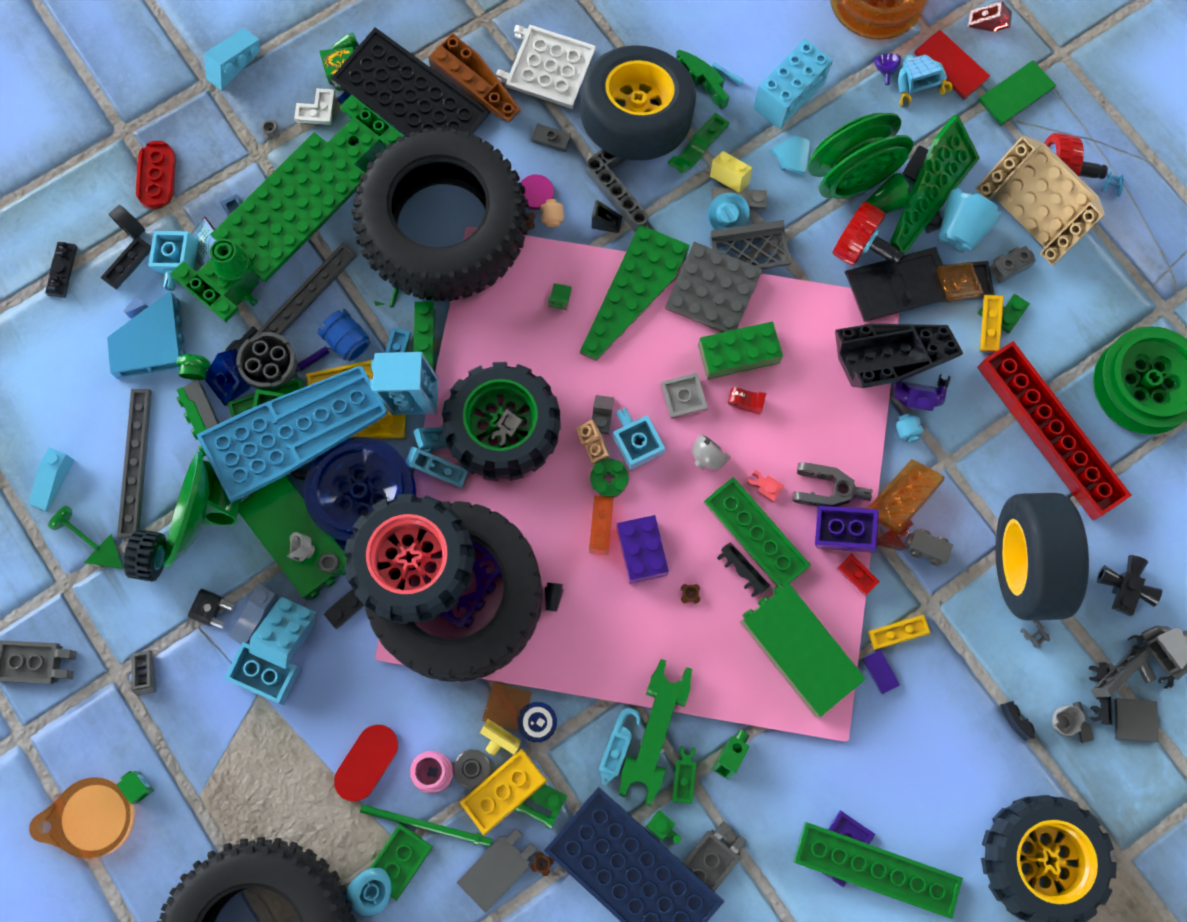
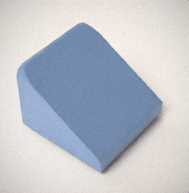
[220,194,241,216]
[124,297,148,319]

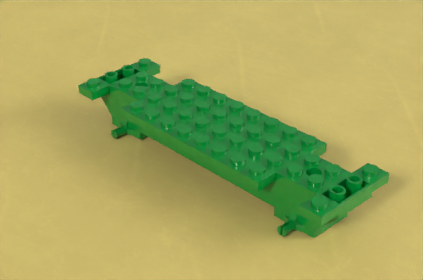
[170,95,404,323]

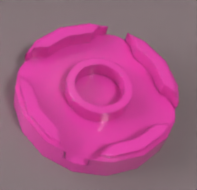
[521,174,554,210]

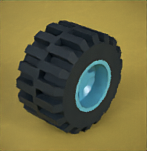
[124,529,167,582]

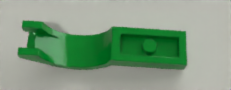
[667,113,730,174]

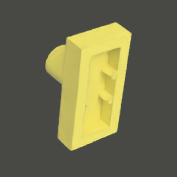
[480,719,521,755]

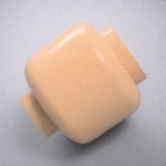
[540,199,564,227]

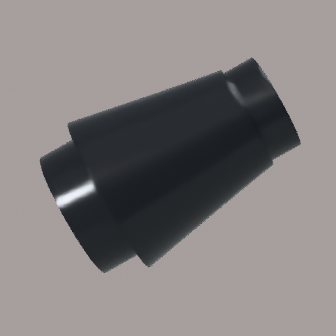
[545,582,564,612]

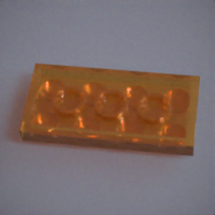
[868,459,944,533]

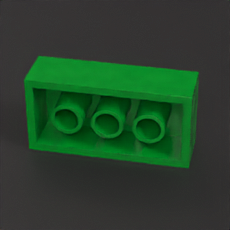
[698,321,783,380]

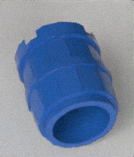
[317,308,371,362]

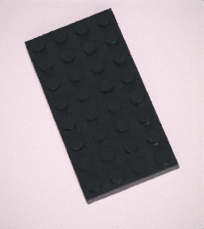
[331,27,490,137]

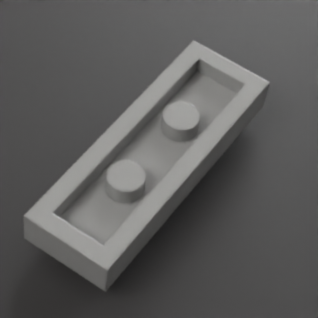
[712,187,767,210]

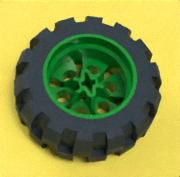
[442,362,561,482]

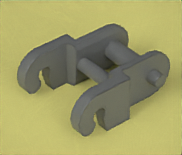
[1020,620,1050,649]

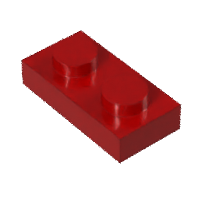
[837,553,880,596]

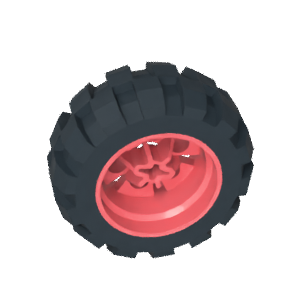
[344,494,475,624]

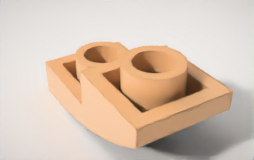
[576,420,611,465]

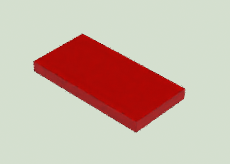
[914,30,990,100]

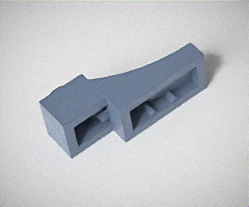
[228,583,279,644]

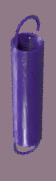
[296,346,331,371]

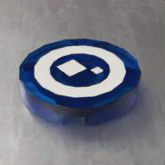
[517,702,557,742]

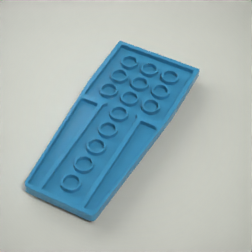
[196,366,387,503]

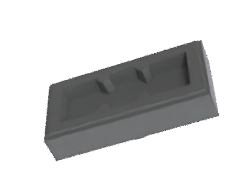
[531,123,571,152]

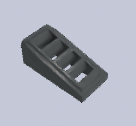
[131,650,156,696]

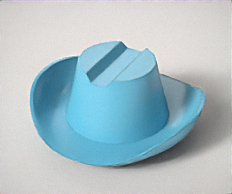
[708,193,750,230]
[346,868,391,916]

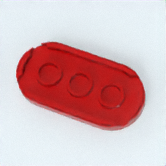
[136,141,176,209]
[334,725,398,801]

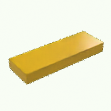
[979,295,1004,352]
[867,614,931,651]

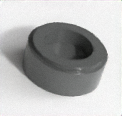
[318,553,339,574]

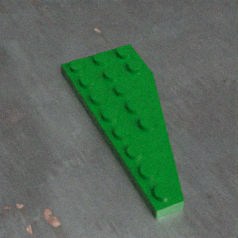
[890,115,980,256]
[580,225,690,361]

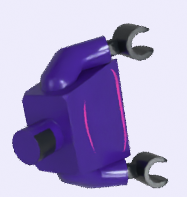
[893,374,950,411]

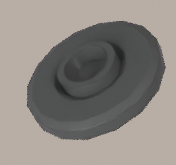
[453,749,491,788]

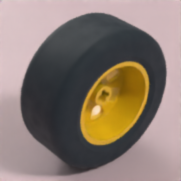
[580,45,696,160]
[995,493,1089,621]

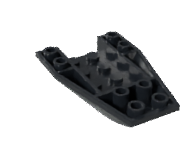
[835,324,963,388]

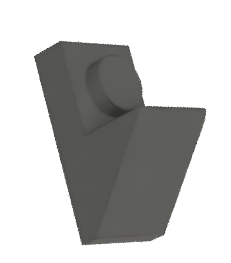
[592,395,614,435]

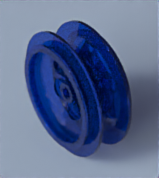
[304,437,416,546]

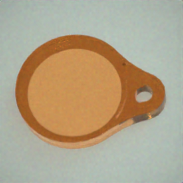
[29,777,135,858]

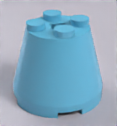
[938,189,1002,253]

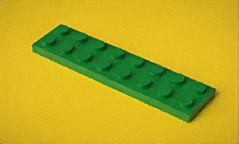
[793,822,963,919]

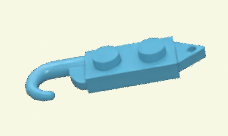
[599,708,641,786]

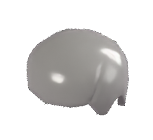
[1052,705,1086,737]

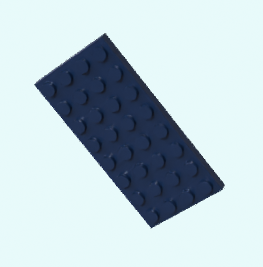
[544,787,724,922]

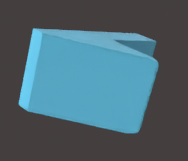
[413,428,448,453]

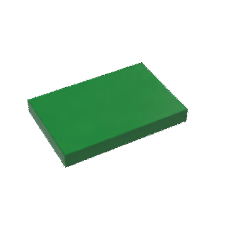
[369,823,433,901]

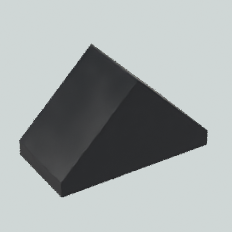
[591,200,623,233]

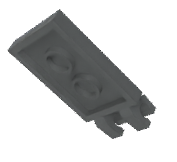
[0,641,77,684]
[683,821,746,891]
[456,828,537,913]

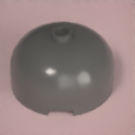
[236,332,297,391]

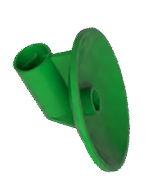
[163,451,242,569]

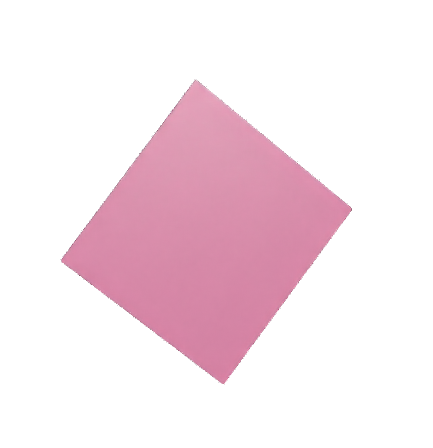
[375,226,900,742]

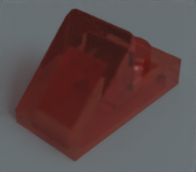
[877,518,914,551]

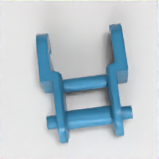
[1102,172,1124,197]

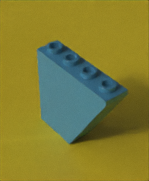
[107,292,185,379]

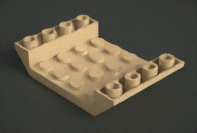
[975,135,1105,266]

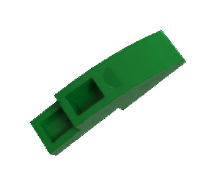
[676,50,729,110]

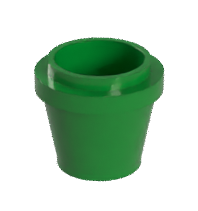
[210,239,250,281]

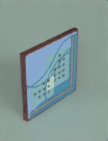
[191,217,216,266]

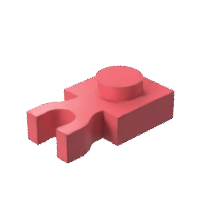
[747,470,784,502]

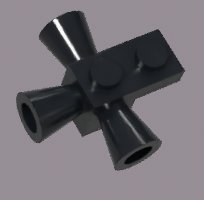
[1096,555,1162,616]

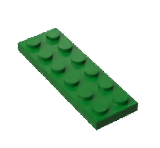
[704,477,811,587]

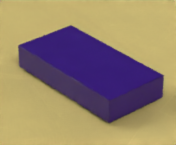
[862,649,900,695]

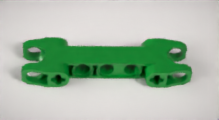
[619,659,692,806]

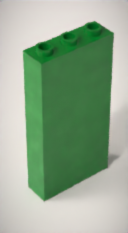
[239,476,346,601]
[740,584,866,717]

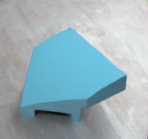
[770,136,810,175]

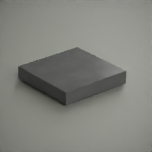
[1114,698,1158,742]

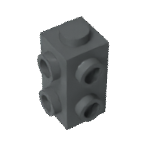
[990,246,1036,284]
[905,529,953,566]

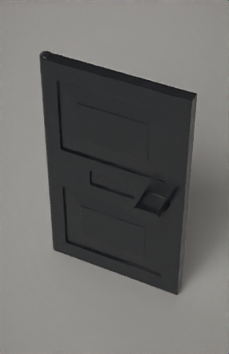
[844,247,956,322]

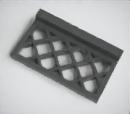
[710,220,791,269]

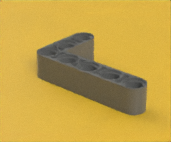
[587,149,648,231]

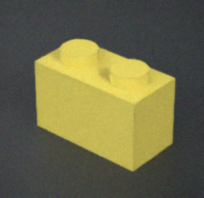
[710,151,753,193]

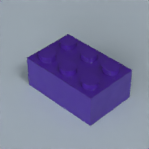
[815,506,879,553]
[616,515,669,584]

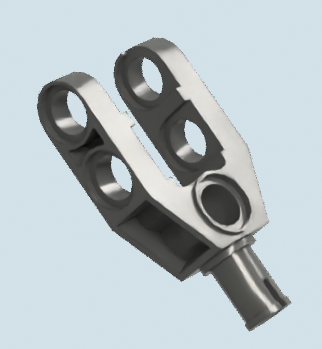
[792,462,873,507]

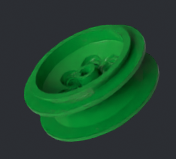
[807,113,914,199]
[1093,326,1187,435]

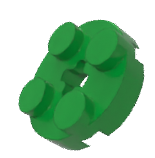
[590,459,629,498]

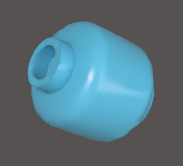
[896,413,924,443]

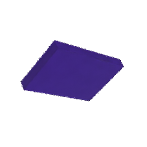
[822,810,875,888]

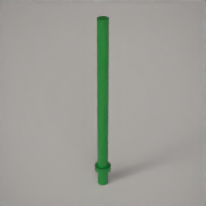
[360,805,492,847]

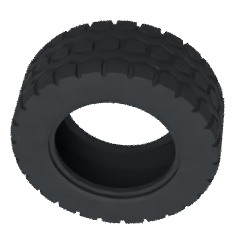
[365,501,543,682]

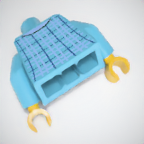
[898,54,952,107]

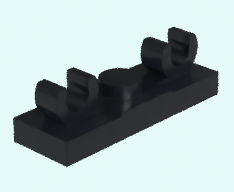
[100,236,151,290]
[45,241,77,298]
[717,542,771,597]
[1089,662,1113,725]

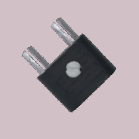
[188,588,234,629]

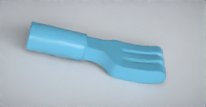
[712,62,744,86]

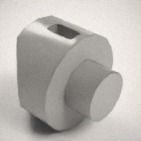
[286,532,315,562]

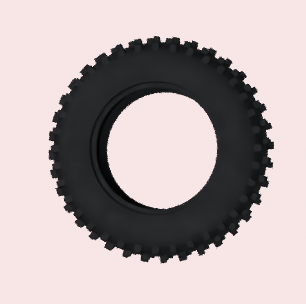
[352,128,529,301]
[157,837,357,922]

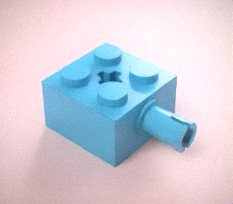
[148,231,199,291]
[613,408,665,471]

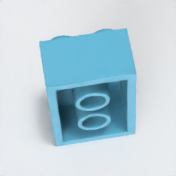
[249,597,317,669]
[224,642,302,705]

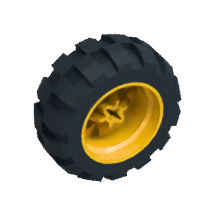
[981,795,1117,922]

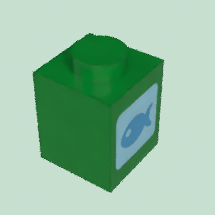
[116,771,154,804]

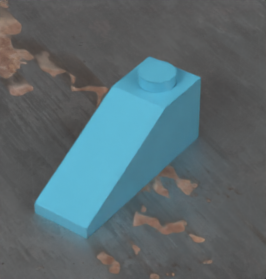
[404,446,469,488]
[28,447,75,511]

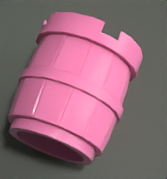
[410,751,453,793]

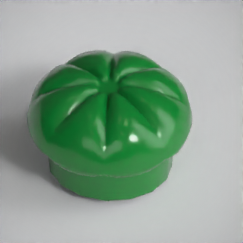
[176,354,211,380]

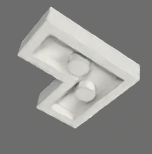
[294,88,336,125]

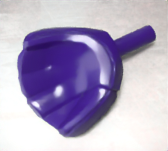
[874,53,901,85]

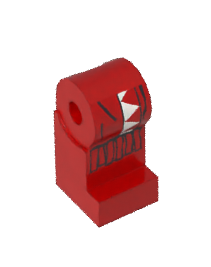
[727,387,766,414]

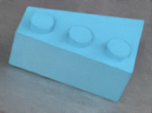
[205,28,260,91]

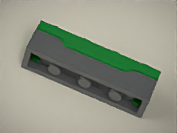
[177,380,219,457]

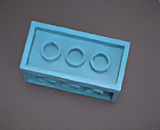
[753,39,833,130]
[370,352,438,415]

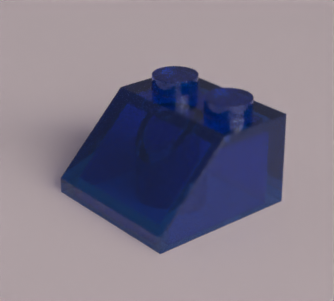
[204,349,255,406]

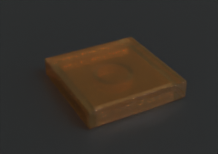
[936,262,984,302]
[482,682,532,732]

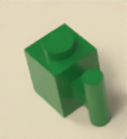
[646,810,681,843]

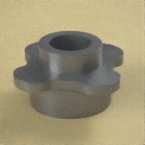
[260,120,280,139]

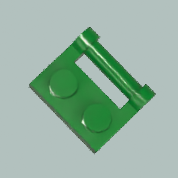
[514,784,567,830]

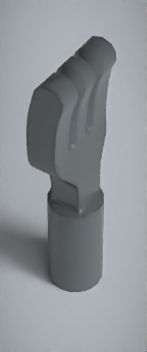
[1073,701,1094,743]

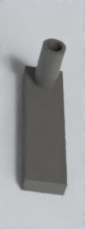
[1091,646,1156,697]

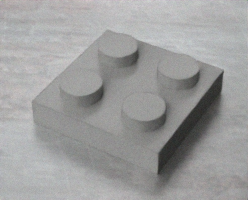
[660,373,708,419]

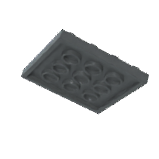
[665,242,762,332]

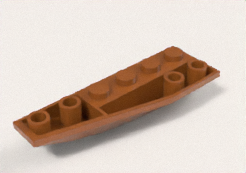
[429,33,521,123]

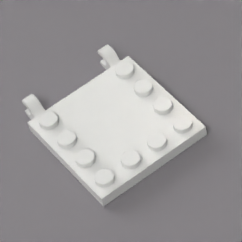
[496,25,596,109]

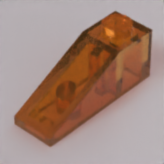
[589,496,613,555]

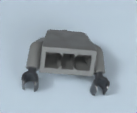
[1128,626,1187,689]

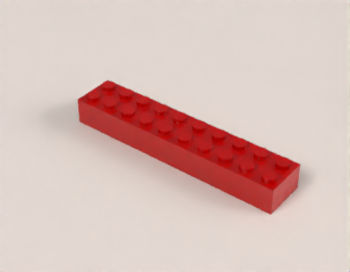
[977,341,1132,521]

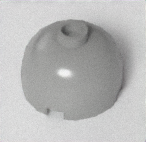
[692,433,731,470]

